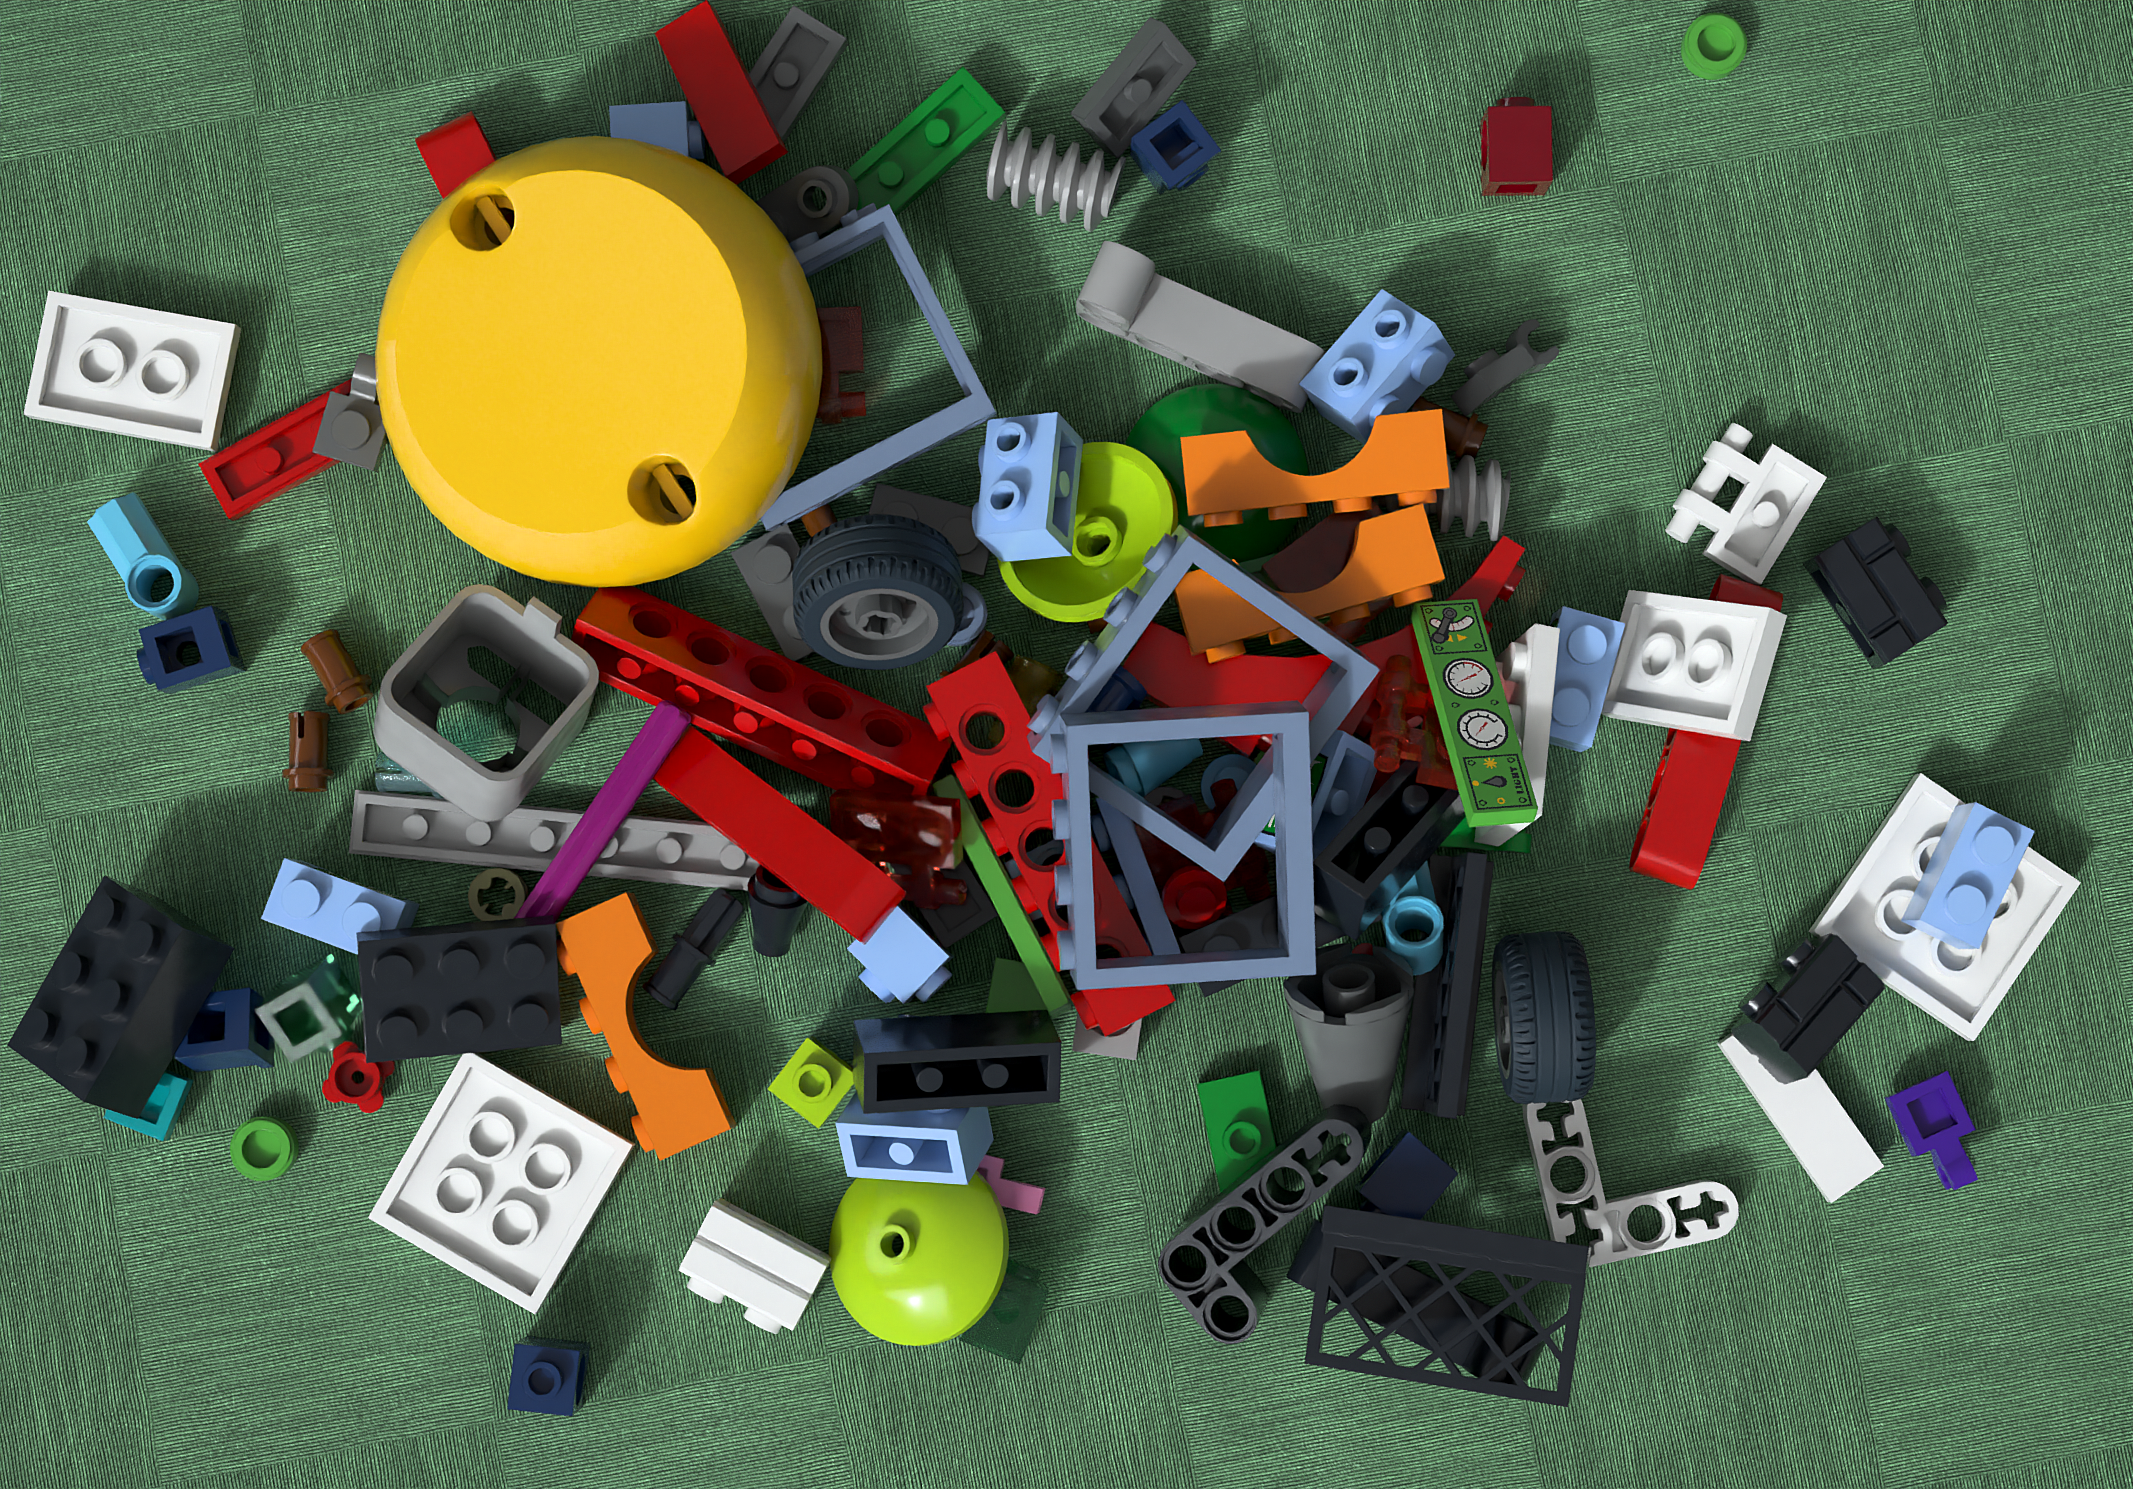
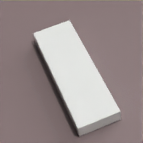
[1717,1033,1884,1203]

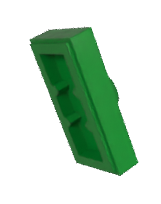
[1196,1070,1286,1210]

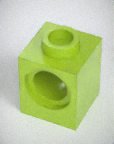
[768,1036,855,1129]

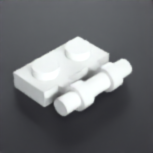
[1665,423,1827,586]

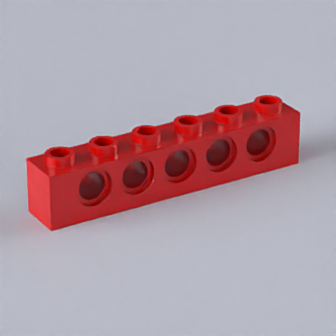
[571,586,953,826]
[922,651,1176,1037]

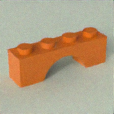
[1180,409,1450,527]
[1173,503,1445,663]
[555,892,737,1161]

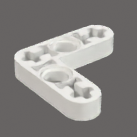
[1523,1099,1739,1267]

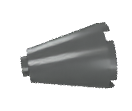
[1284,943,1415,1124]

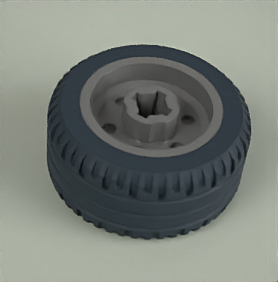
[792,514,964,670]
[1492,931,1596,1104]

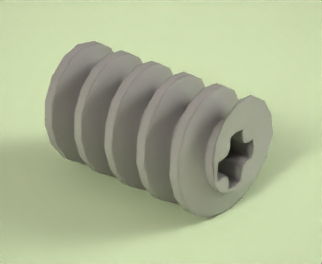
[986,119,1126,232]
[1374,453,1511,541]

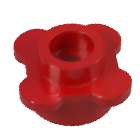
[322,1041,395,1113]

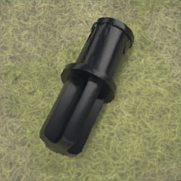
[642,888,746,1011]

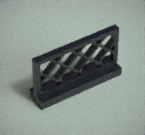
[1399,852,1494,1119]
[1304,1205,1591,1407]

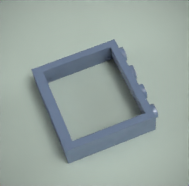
[760,202,997,532]
[1027,524,1380,882]
[1049,700,1316,990]

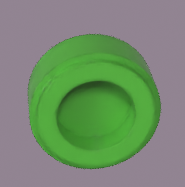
[1681,12,1747,80]
[230,1116,299,1181]

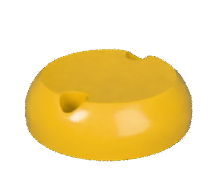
[375,136,822,587]

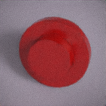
[1162,866,1227,929]

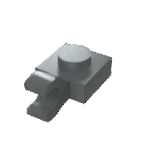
[1450,319,1560,416]
[312,352,388,473]

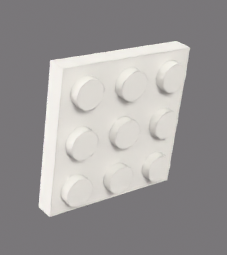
[1809,773,2081,1041]
[368,1052,635,1314]

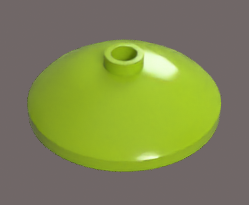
[997,442,1178,622]
[829,1170,1009,1346]

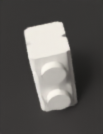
[679,1198,832,1334]

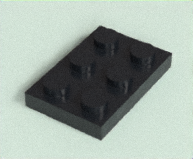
[356,915,562,1063]

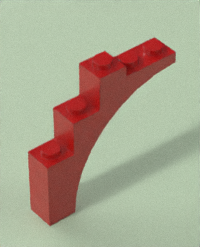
[1123,535,1526,758]

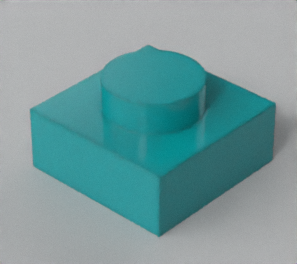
[103,1070,194,1141]

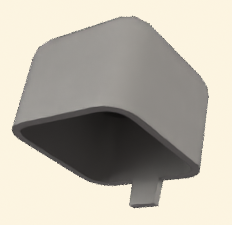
[373,584,599,822]

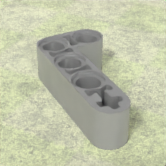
[1076,241,1326,413]

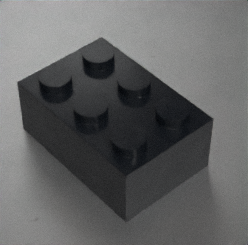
[7,875,235,1119]

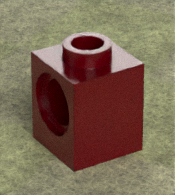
[1480,97,1553,196]

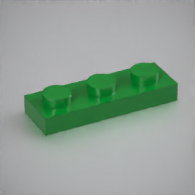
[822,66,1006,217]

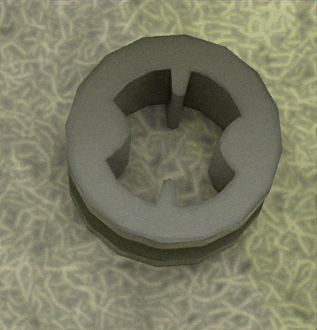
[468,868,530,921]

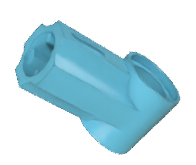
[87,492,199,620]
[1380,861,1443,975]

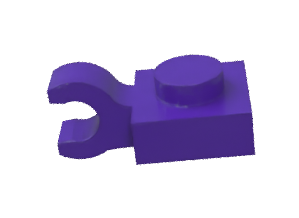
[1884,1071,1978,1190]

